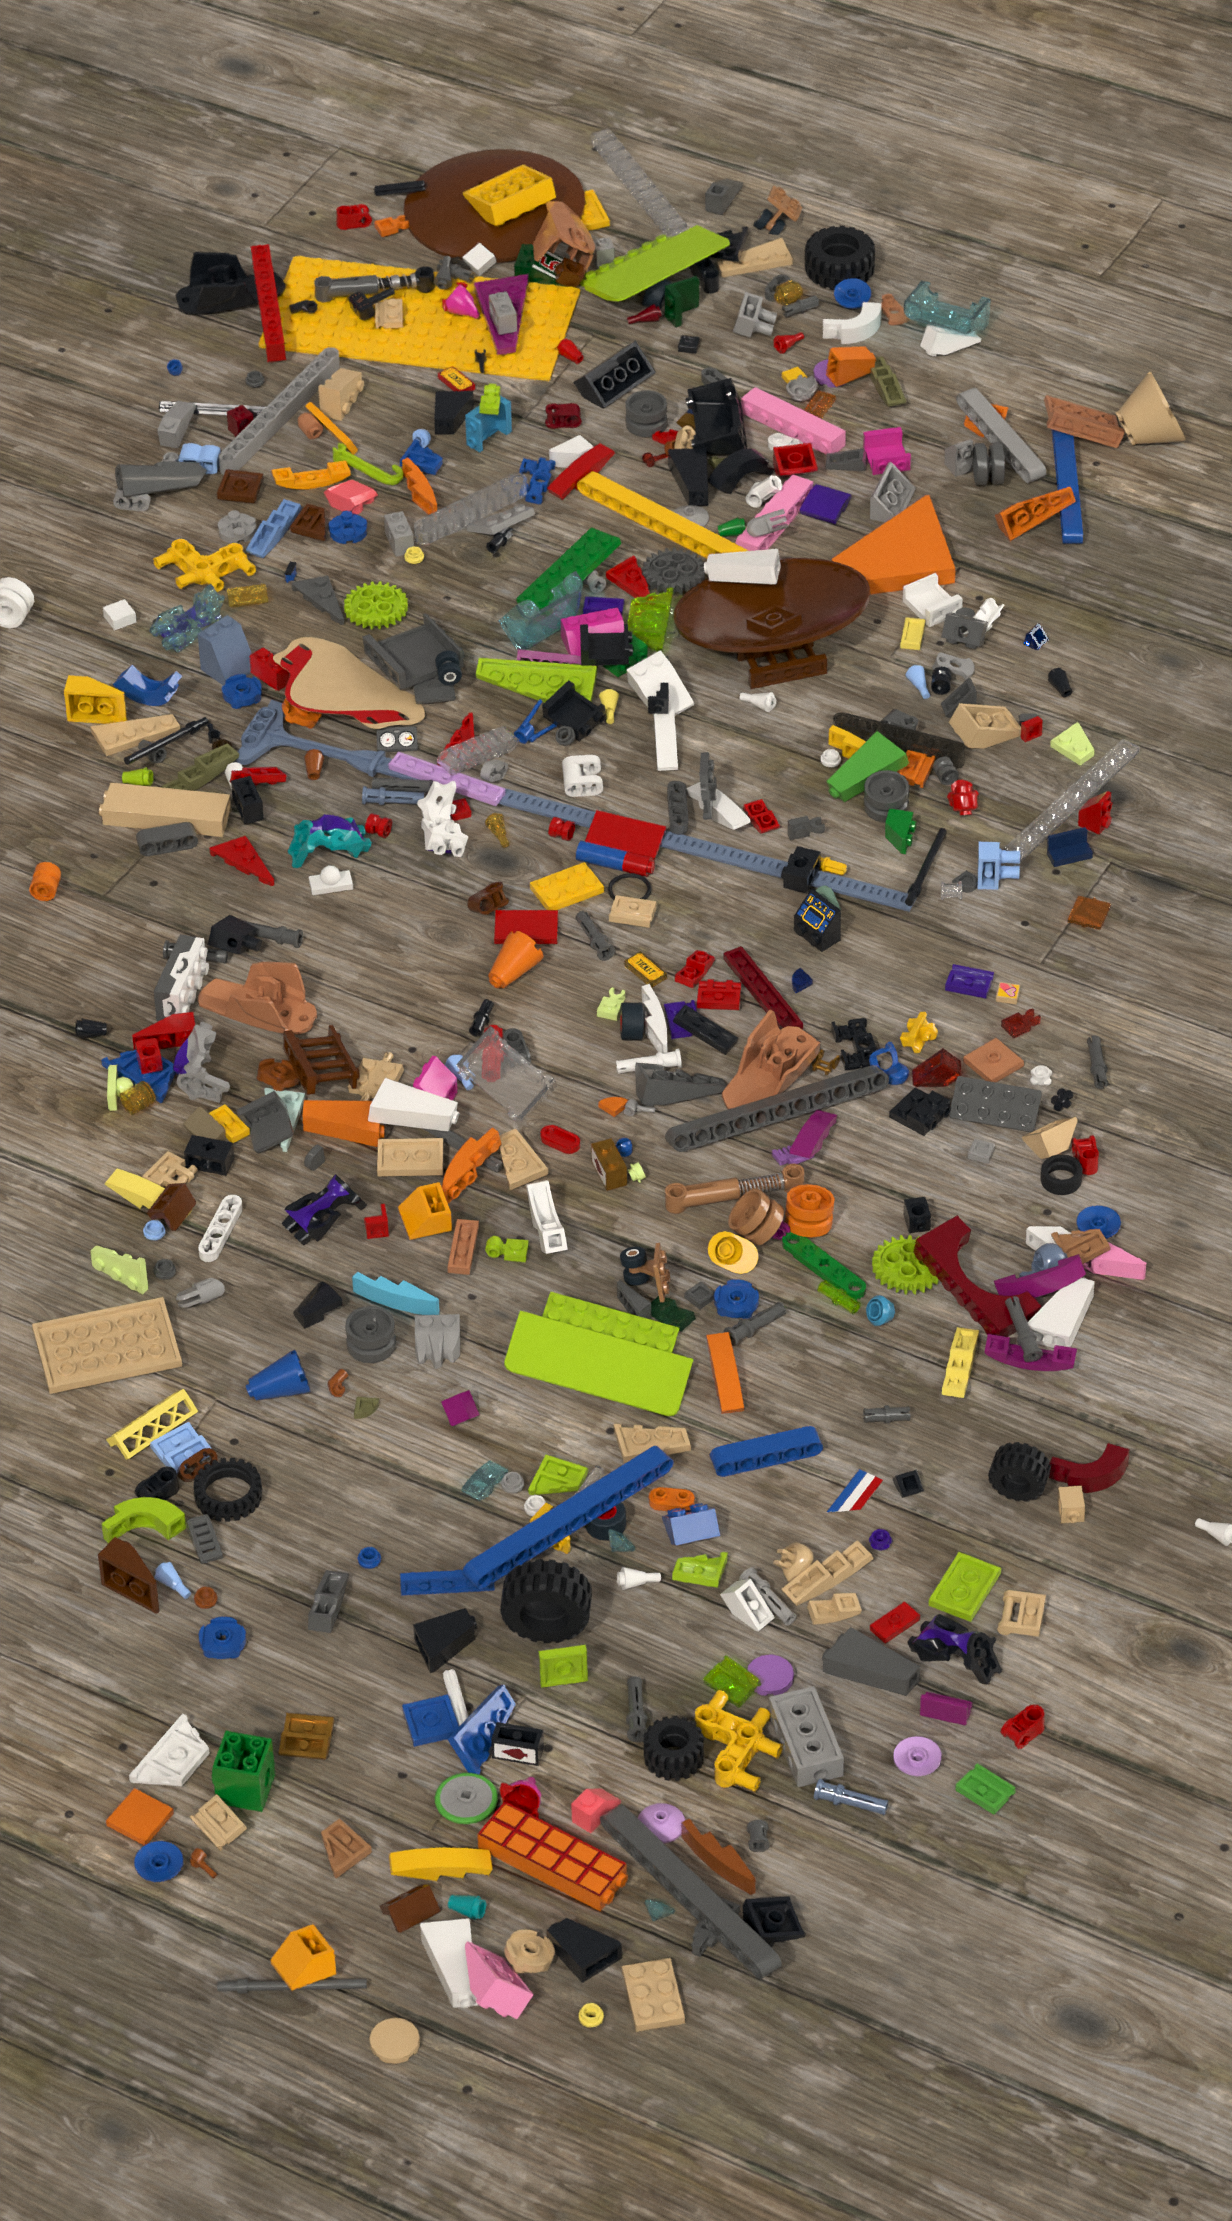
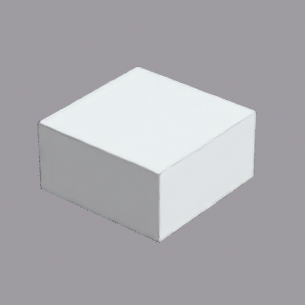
[463,243,496,276]
[103,599,136,630]

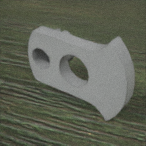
[932,652,975,680]

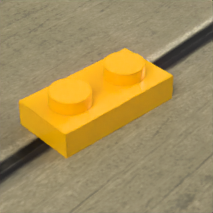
[209,1105,250,1143]

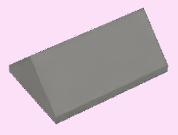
[870,461,916,522]

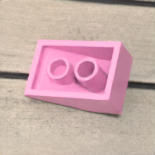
[465,1941,533,2019]

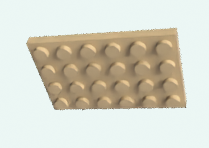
[32,1297,182,1394]

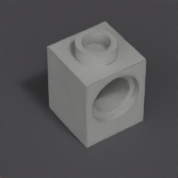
[593,237,615,269]

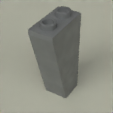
[822,1627,920,1696]

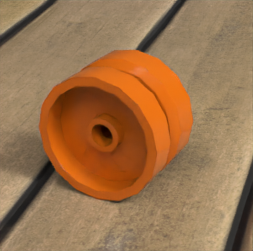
[784,1184,835,1238]

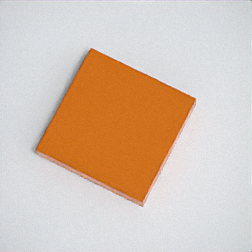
[106,1788,174,1846]

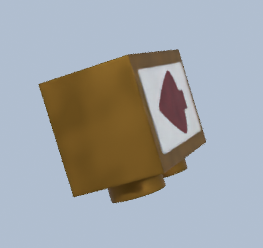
[591,1138,627,1191]

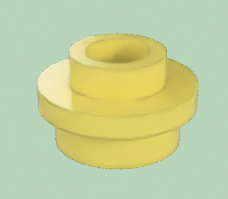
[404,547,424,564]
[579,2003,604,2027]

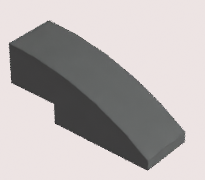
[308,1570,349,1633]

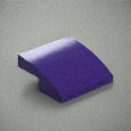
[800,484,852,524]

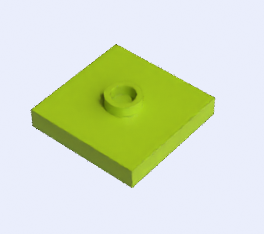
[539,1645,588,1688]

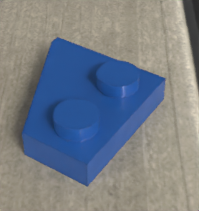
[400,439,443,475]

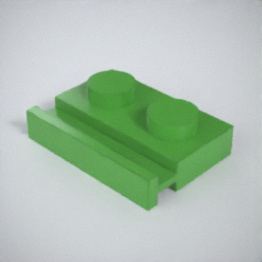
[956,1763,1016,1815]

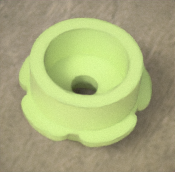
[628,1162,646,1183]

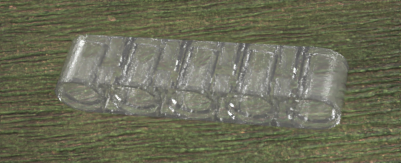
[437,726,519,775]

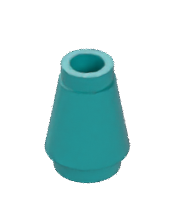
[448,1895,486,1920]

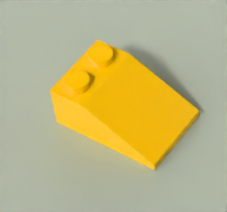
[64,675,127,724]

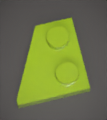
[528,1455,588,1495]
[672,1552,728,1588]

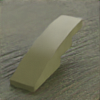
[869,356,906,407]
[161,743,239,791]

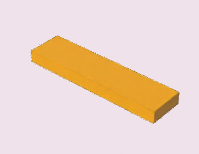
[305,402,358,455]

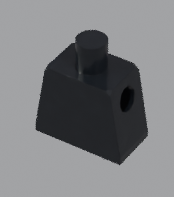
[208,915,262,954]

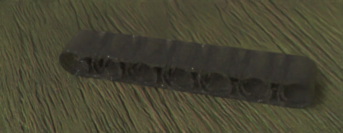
[833,712,965,769]

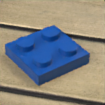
[402,1695,459,1747]

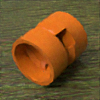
[29,862,61,901]

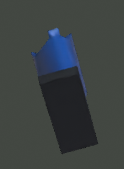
[284,562,297,583]

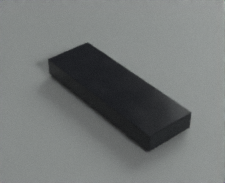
[673,1005,738,1055]

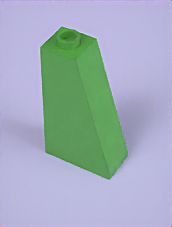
[826,731,909,802]

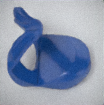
[869,1041,909,1085]

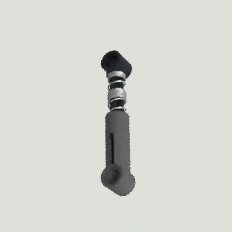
[314,266,435,302]

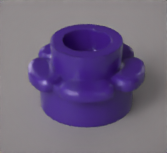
[869,1529,892,1550]

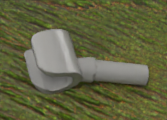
[624,1099,655,1116]

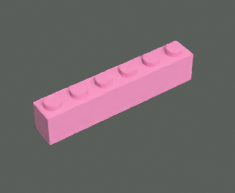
[741,387,846,455]
[735,475,813,551]

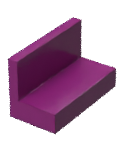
[920,1692,972,1726]

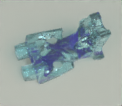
[149,584,225,653]

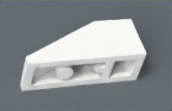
[920,325,982,356]

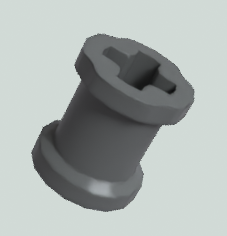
[747,1820,770,1852]

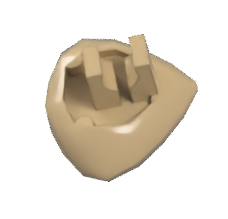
[773,1543,813,1582]

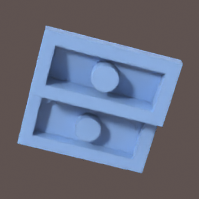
[150,1422,212,1472]

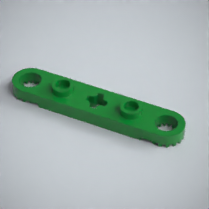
[782,1231,866,1300]

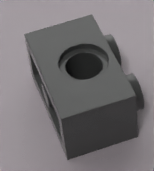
[941,612,988,649]

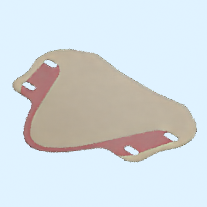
[273,637,425,729]

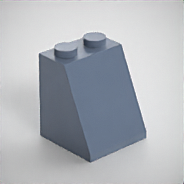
[198,615,252,686]

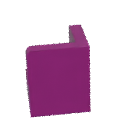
[441,1390,479,1426]

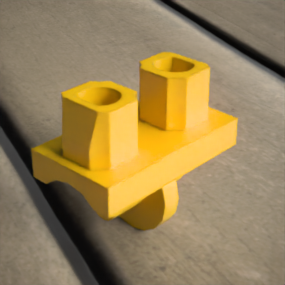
[900,1012,938,1053]

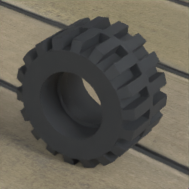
[988,1442,1051,1502]
[644,1716,704,1781]

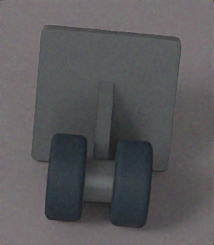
[413,651,462,704]

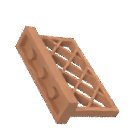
[1044,395,1125,448]

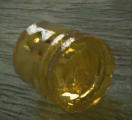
[120,1081,156,1115]

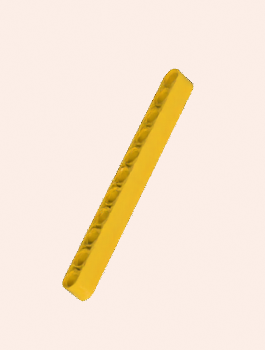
[577,471,748,559]

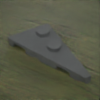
[291,576,344,625]

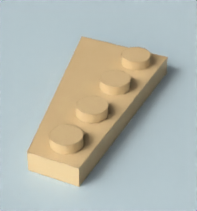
[717,238,793,278]

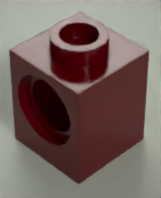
[227,405,253,437]

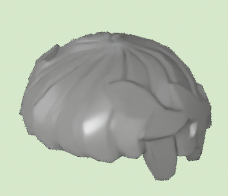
[786,375,818,402]

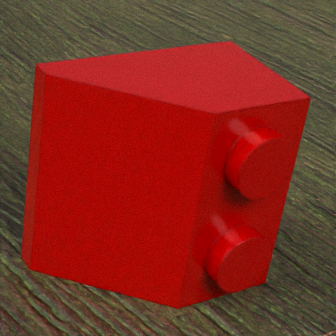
[773,443,818,477]

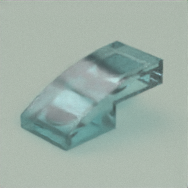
[461,1460,508,1501]

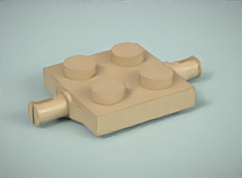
[348,1052,404,1101]

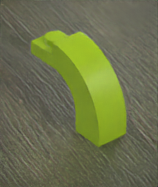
[102,1497,186,1543]

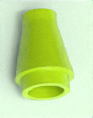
[122,768,154,786]

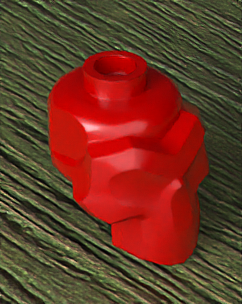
[947,780,979,816]

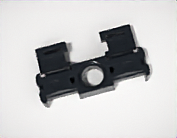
[831,1018,881,1070]

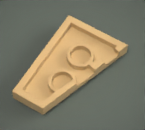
[499,1129,548,1190]
[614,1424,691,1463]

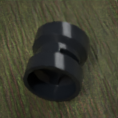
[931,667,952,695]

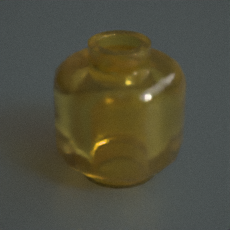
[774,280,803,306]

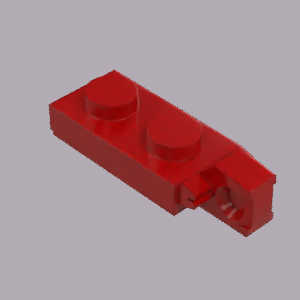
[230,767,287,785]

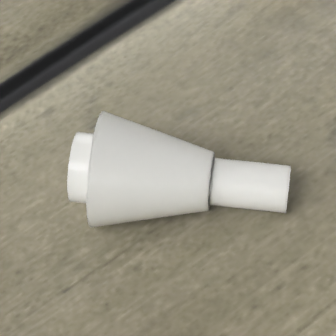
[740,692,776,712]
[1195,1518,1232,1546]
[617,1567,661,1590]

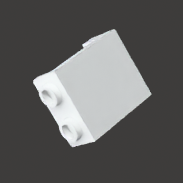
[903,573,962,627]

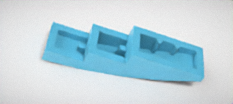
[352,1272,440,1315]

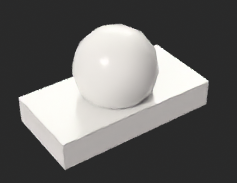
[309,865,353,895]

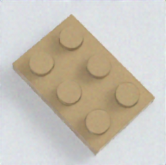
[377,1138,443,1176]
[622,1958,685,2032]

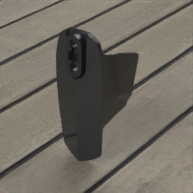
[176,252,285,314]

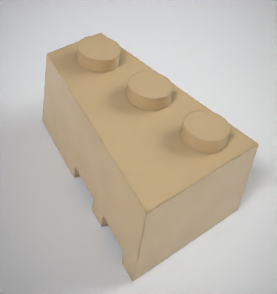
[319,368,364,421]

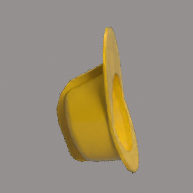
[708,1231,758,1274]

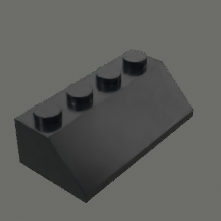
[574,341,656,409]

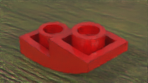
[743,799,780,834]
[675,950,715,988]

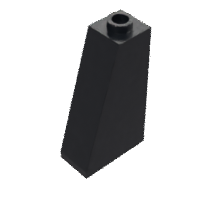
[668,448,708,506]

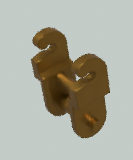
[812,1049,841,1075]

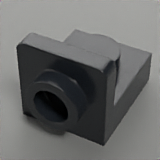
[648,682,669,714]

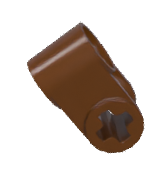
[467,882,509,915]

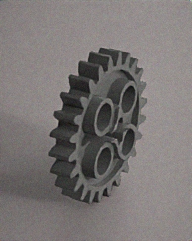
[642,547,706,595]

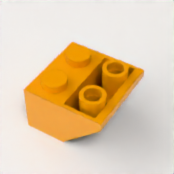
[398,1182,452,1240]
[271,1924,336,1991]

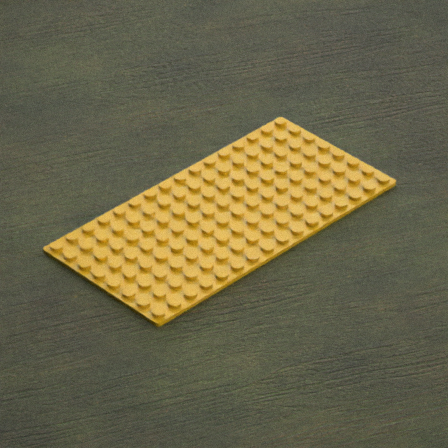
[259,256,580,381]

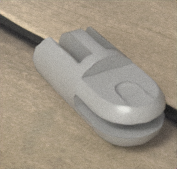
[747,509,788,537]
[176,1278,225,1308]

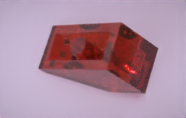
[912,1048,962,1087]

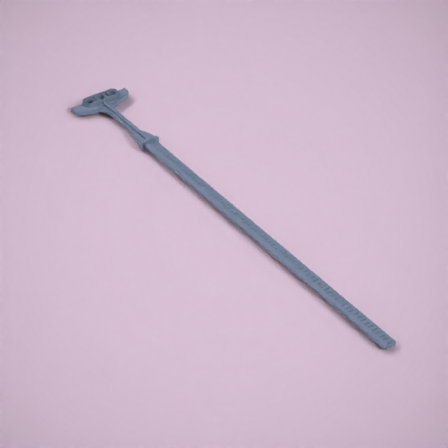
[233,699,917,912]

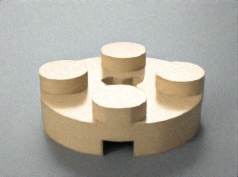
[504,1930,555,1973]

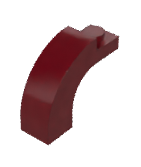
[1049,1443,1130,1493]

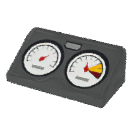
[376,726,418,752]

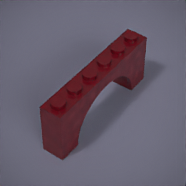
[913,1215,1042,1337]

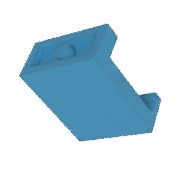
[465,396,512,452]

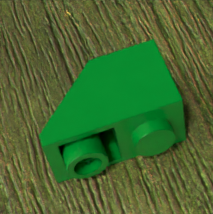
[885,809,917,854]

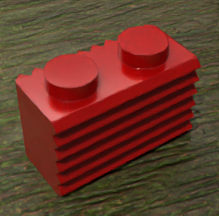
[249,647,290,691]

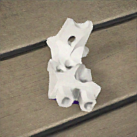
[417,781,468,857]

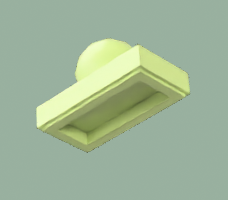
[107,1065,134,1111]

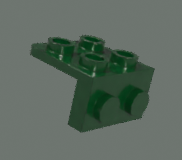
[665,276,699,328]

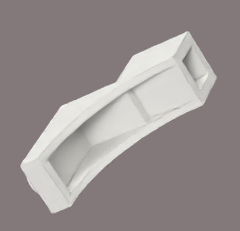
[526,1180,568,1254]

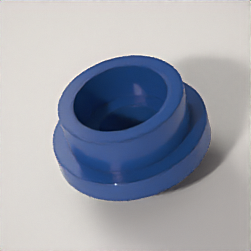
[358,1547,381,1569]

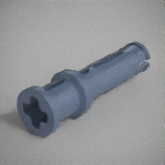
[362,786,424,805]
[814,1778,889,1816]

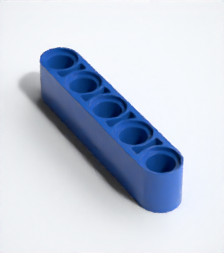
[709,1426,823,1477]

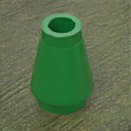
[718,517,746,537]

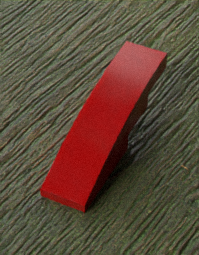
[547,443,615,500]

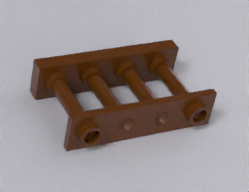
[737,641,827,689]
[283,1025,360,1095]

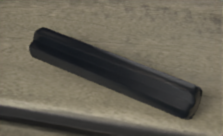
[374,180,426,196]

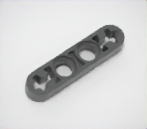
[667,781,689,835]

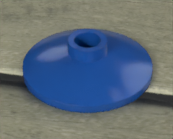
[834,278,871,308]
[1076,1206,1121,1239]
[134,1841,183,1882]

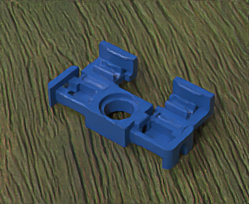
[510,458,556,505]

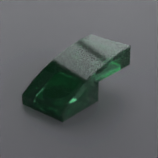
[651,1296,696,1332]

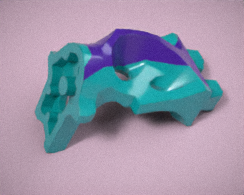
[288,814,372,868]

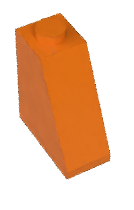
[826,346,876,387]

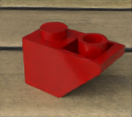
[1078,791,1113,835]

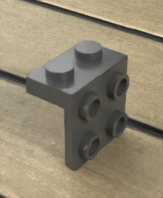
[237,1091,294,1153]

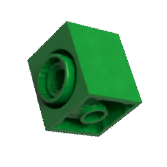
[212,1731,275,1812]

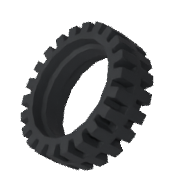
[194,1457,262,1522]

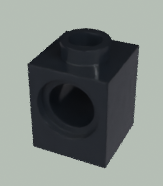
[903,1197,931,1233]

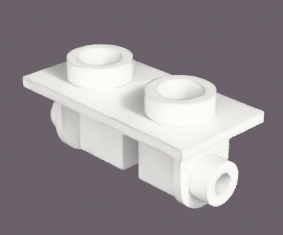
[973,598,1004,632]

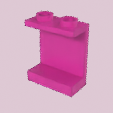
[863,427,911,475]

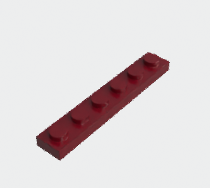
[723,946,803,1030]

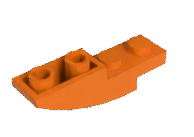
[442,1128,502,1204]

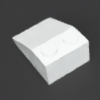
[627,650,694,716]

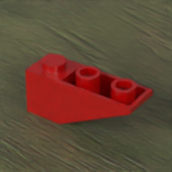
[132,1012,195,1050]

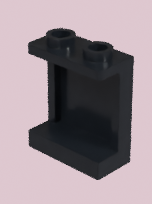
[580,624,633,666]
[542,680,606,742]

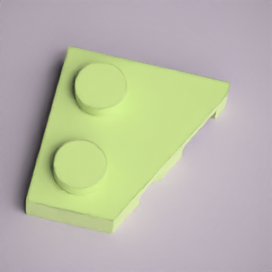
[1050,723,1094,766]

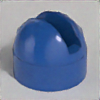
[167,359,183,376]
[615,1138,633,1157]

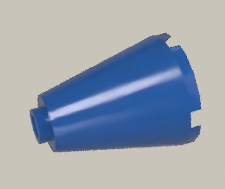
[246,1350,311,1400]

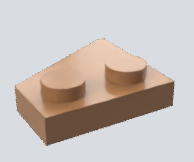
[1051,1229,1111,1264]
[321,1818,372,1878]

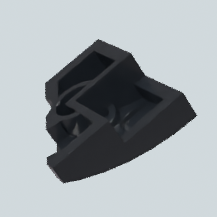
[293,1281,343,1329]

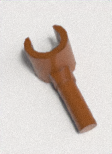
[190,1848,217,1879]

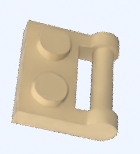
[997,1590,1046,1637]

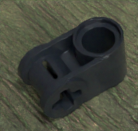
[135,1466,179,1501]

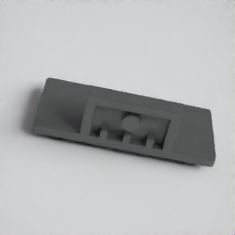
[949,1076,1042,1132]

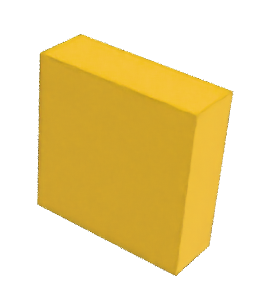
[781,367,807,384]

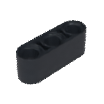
[689,257,719,294]

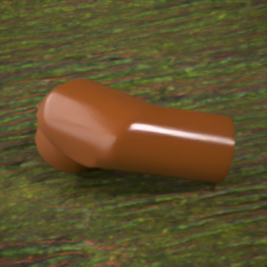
[327,1369,348,1397]

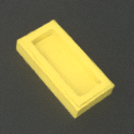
[900,618,925,650]

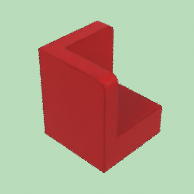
[364,1204,389,1239]

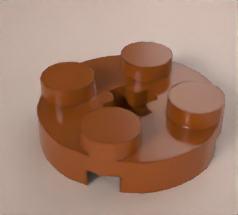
[257,1058,299,1091]

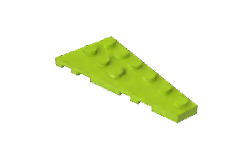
[476,658,597,703]

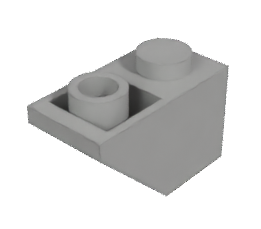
[944,439,973,477]

